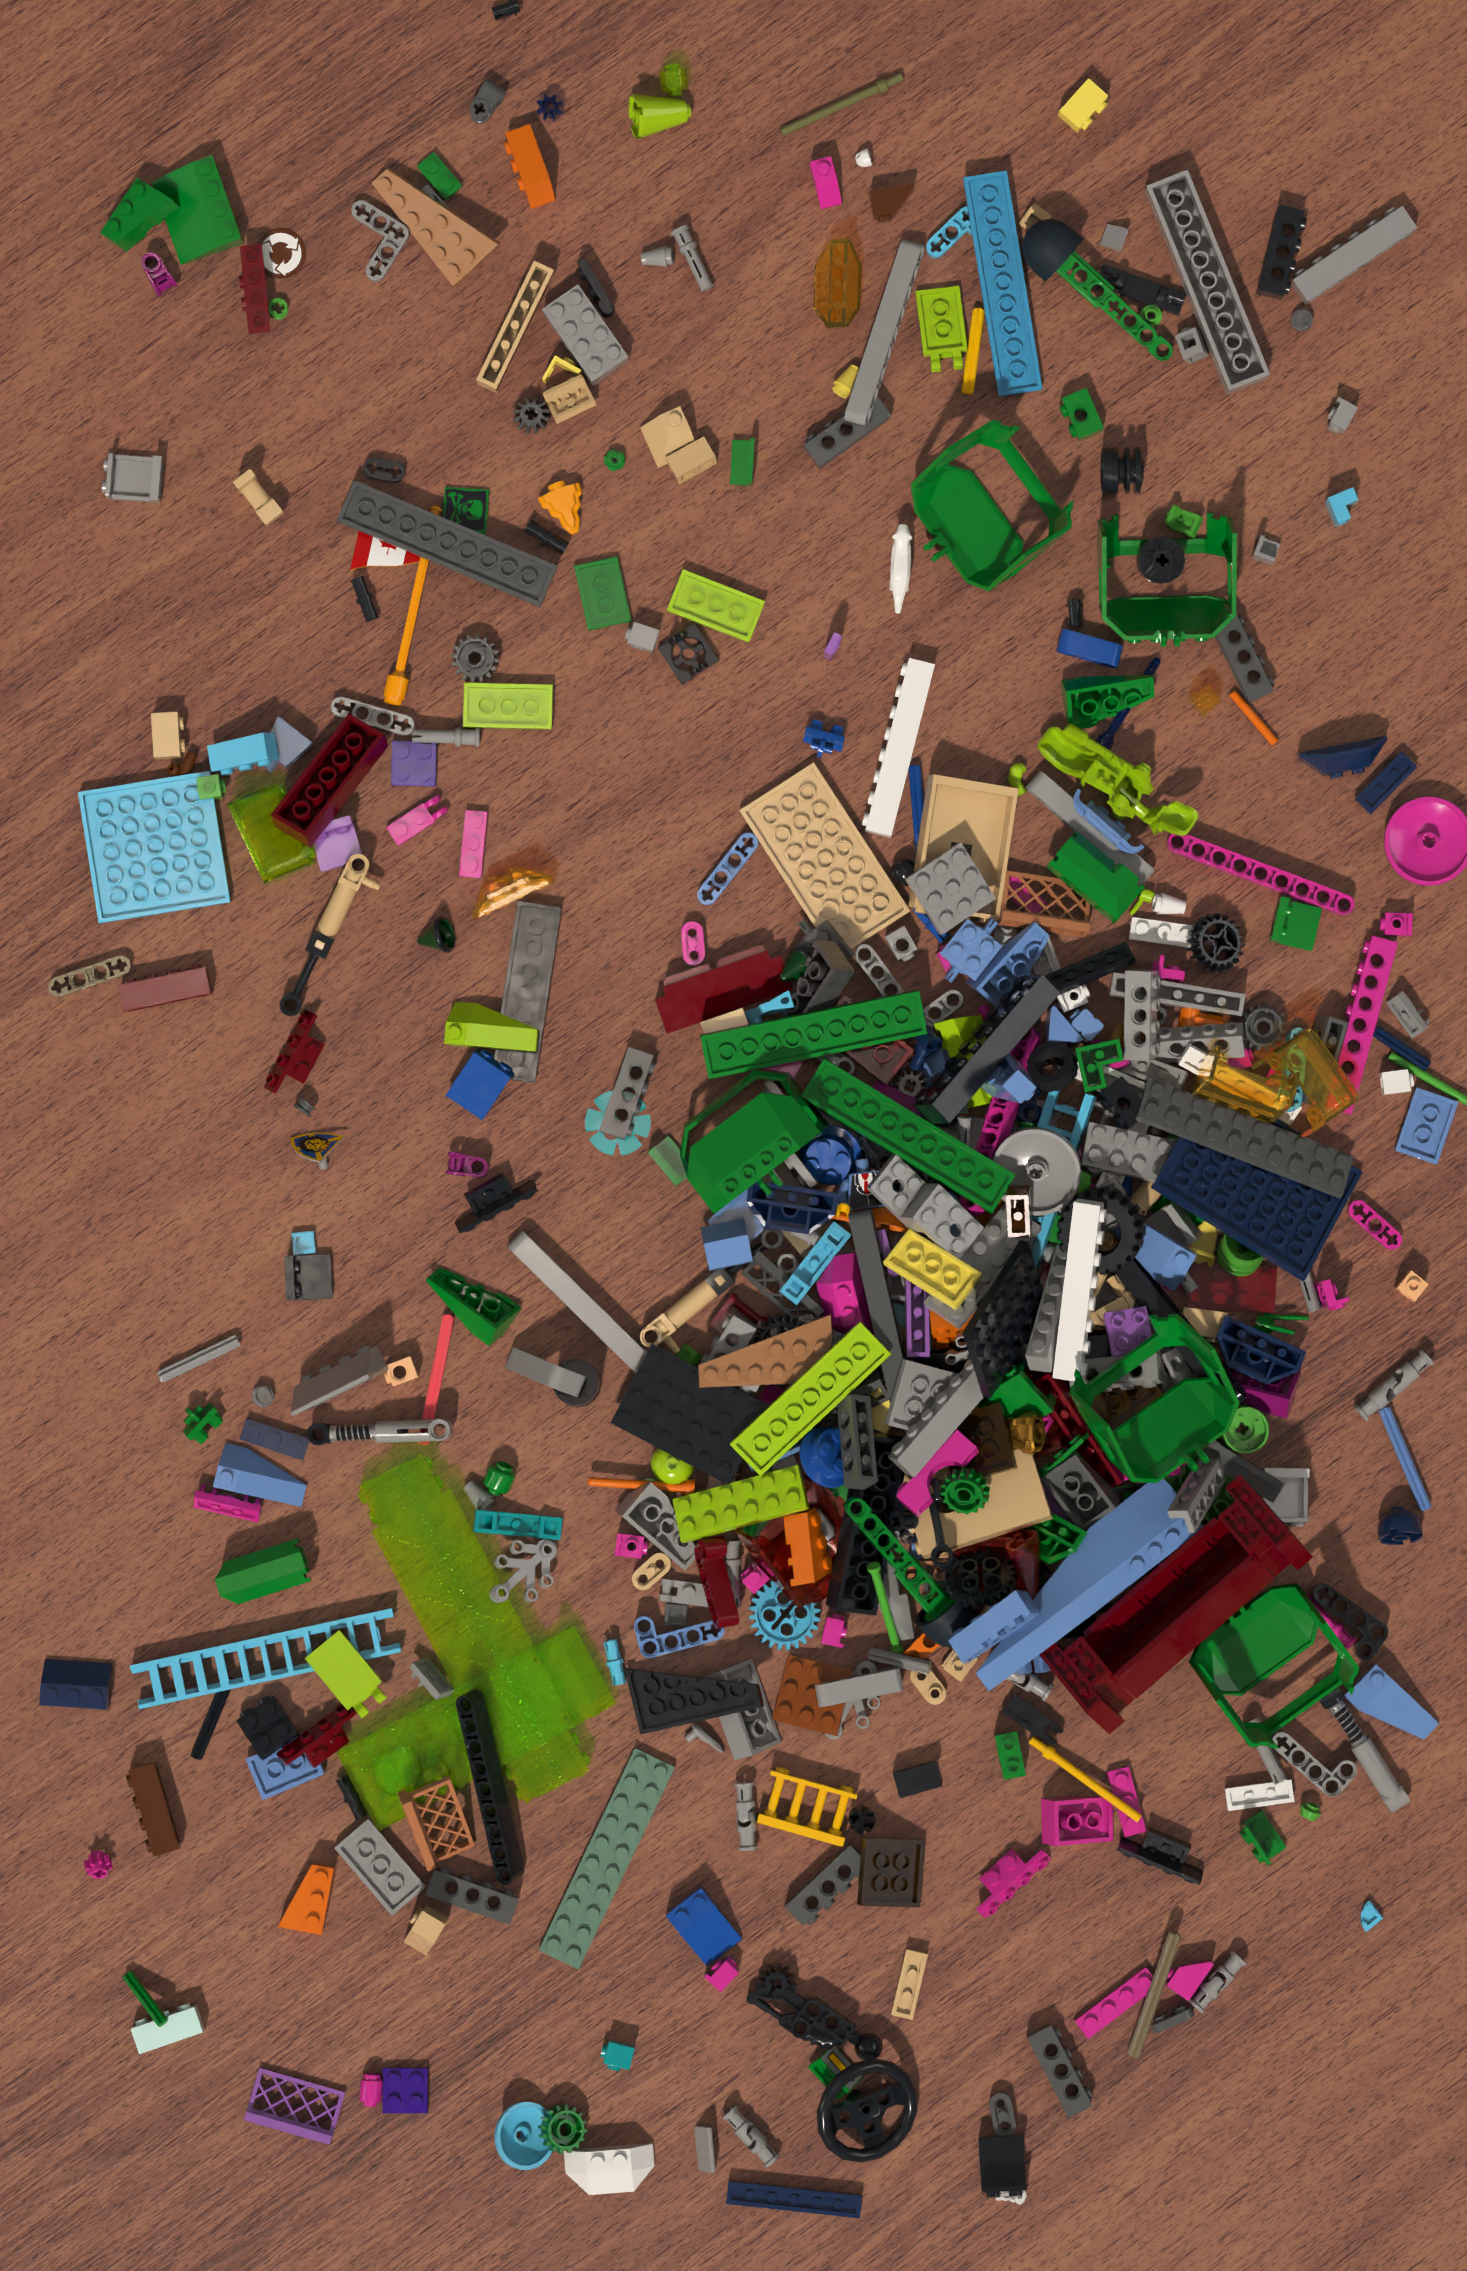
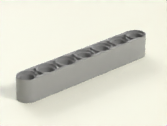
[1025,771,1155,887]

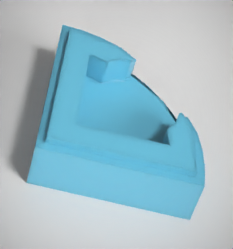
[1360,1900,1383,1932]

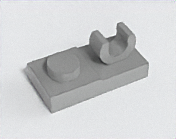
[1386,991,1430,1038]
[409,1657,455,1700]

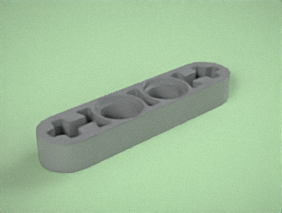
[331,697,415,736]

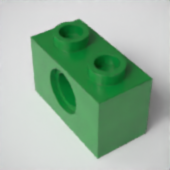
[1059,388,1104,442]
[994,1730,1026,1780]

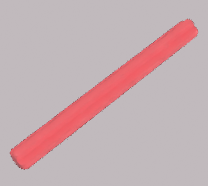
[418,1314,454,1445]

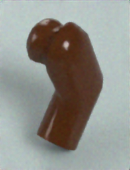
[167,751,198,777]

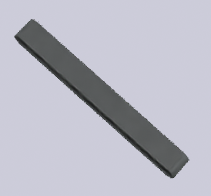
[848,1208,905,1403]

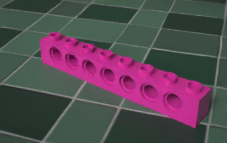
[1324,936,1398,1115]

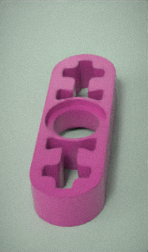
[1347,1200,1402,1250]

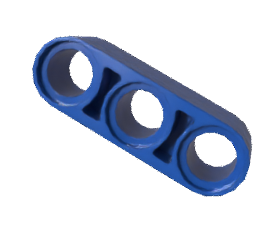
[1056,629,1123,668]

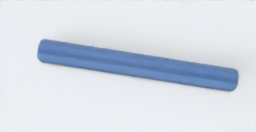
[1379,1406,1431,1511]

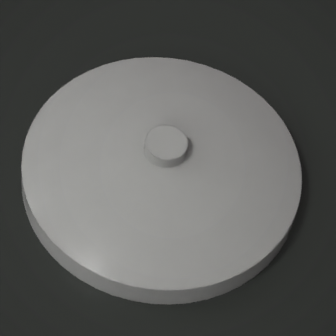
[993,1127,1082,1216]

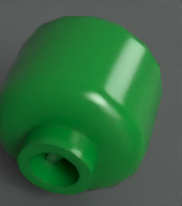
[483,1461,516,1496]

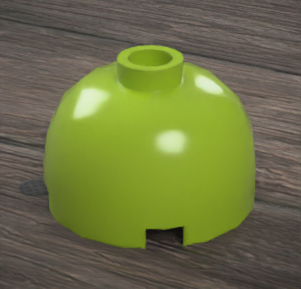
[650,1448,694,1484]

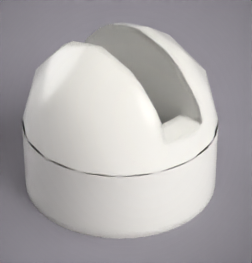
[855,148,873,167]

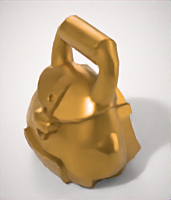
[1006,1411,1045,1455]

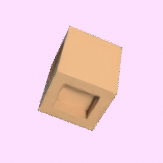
[1395,1270,1429,1302]
[384,1356,419,1387]

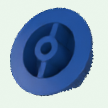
[800,1125,862,1185]
[800,1428,844,1488]

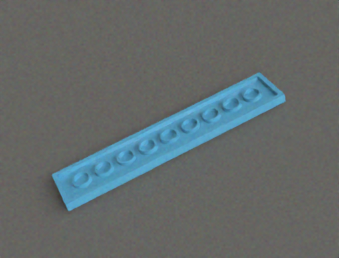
[963,170,1043,397]

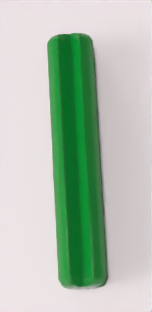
[123,1971,168,2027]

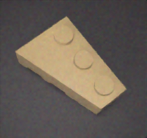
[403,1904,449,1955]

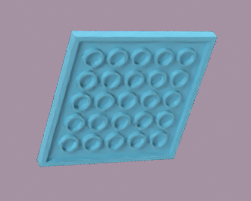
[78,771,231,924]

